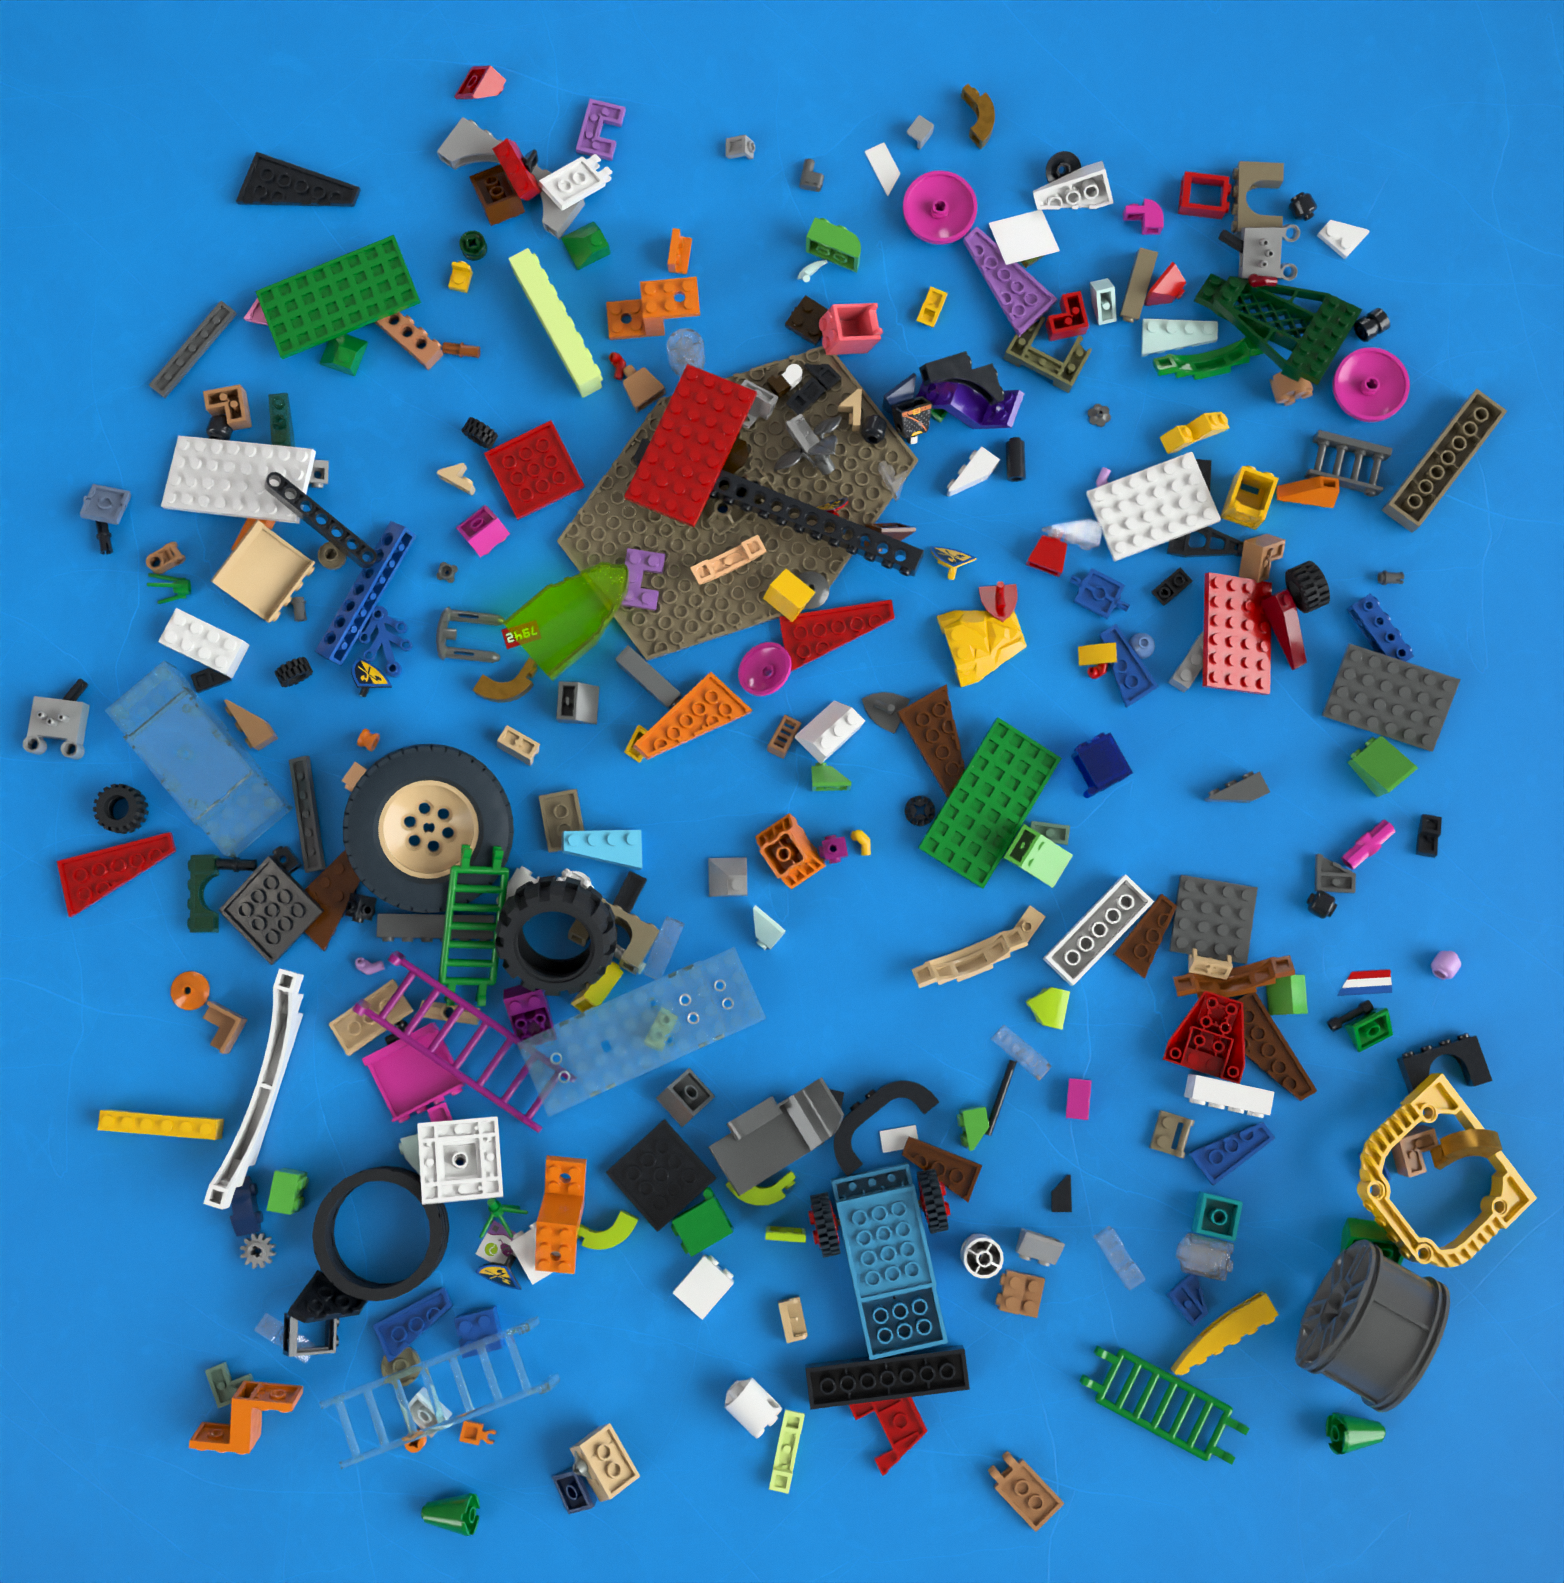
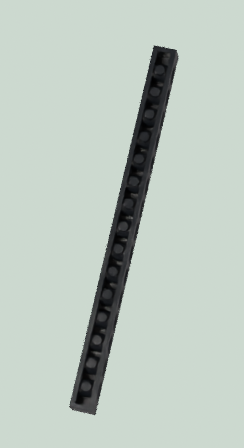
[633,438,924,577]

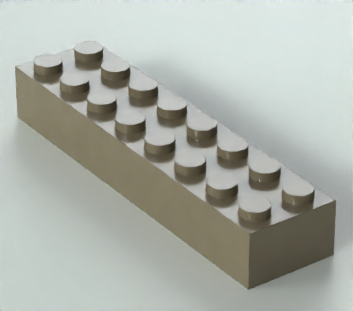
[1382,389,1507,533]

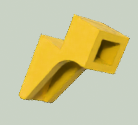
[1159,412,1229,454]

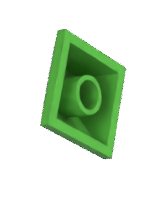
[811,762,851,791]

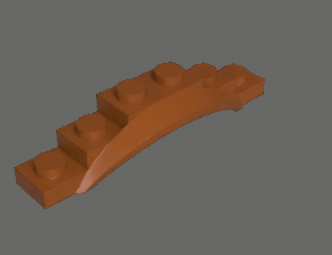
[1173,955,1295,998]

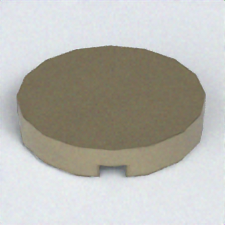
[381,1346,421,1387]

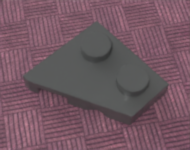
[1315,854,1356,893]

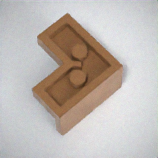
[1239,534,1286,583]
[203,1001,248,1054]
[1391,1125,1439,1178]

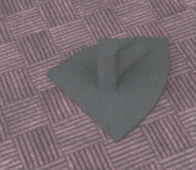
[862,692,910,734]

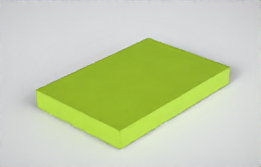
[765,1226,806,1243]

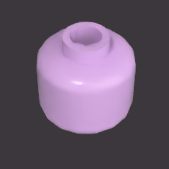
[1431,951,1461,980]

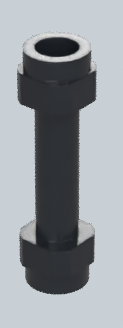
[1327,1000,1374,1032]

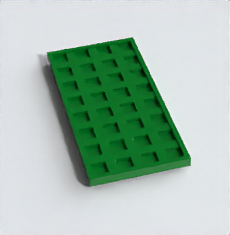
[255,235,421,360]
[918,717,1062,889]

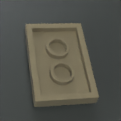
[539,789,584,853]

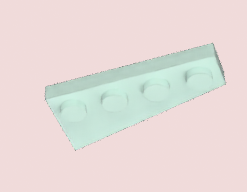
[1141,319,1218,357]

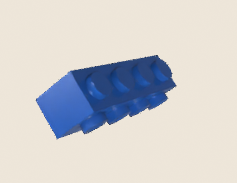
[1346,593,1414,662]

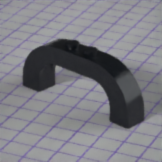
[834,1080,939,1177]

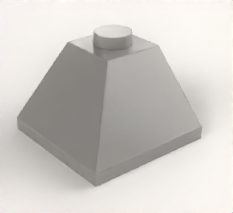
[708,857,748,897]

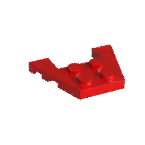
[849,1397,927,1476]

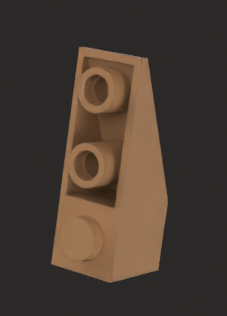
[224,699,278,751]

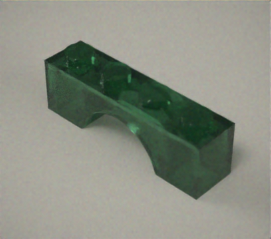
[187,854,219,933]

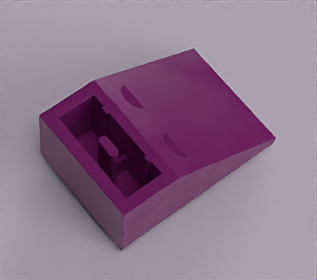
[503,985,557,1050]

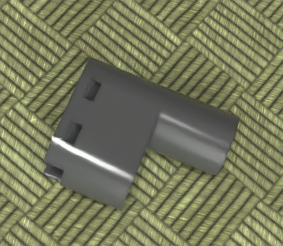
[799,159,824,192]

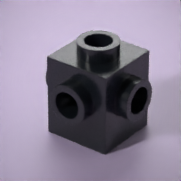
[345,893,377,923]

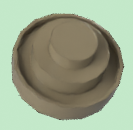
[318,542,347,570]

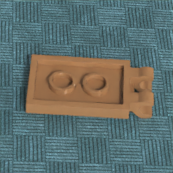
[987,1451,1064,1532]

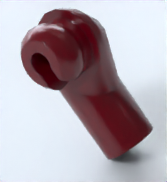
[1248,274,1278,287]

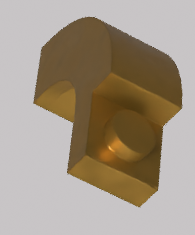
[961,84,995,150]
[1430,1129,1503,1170]

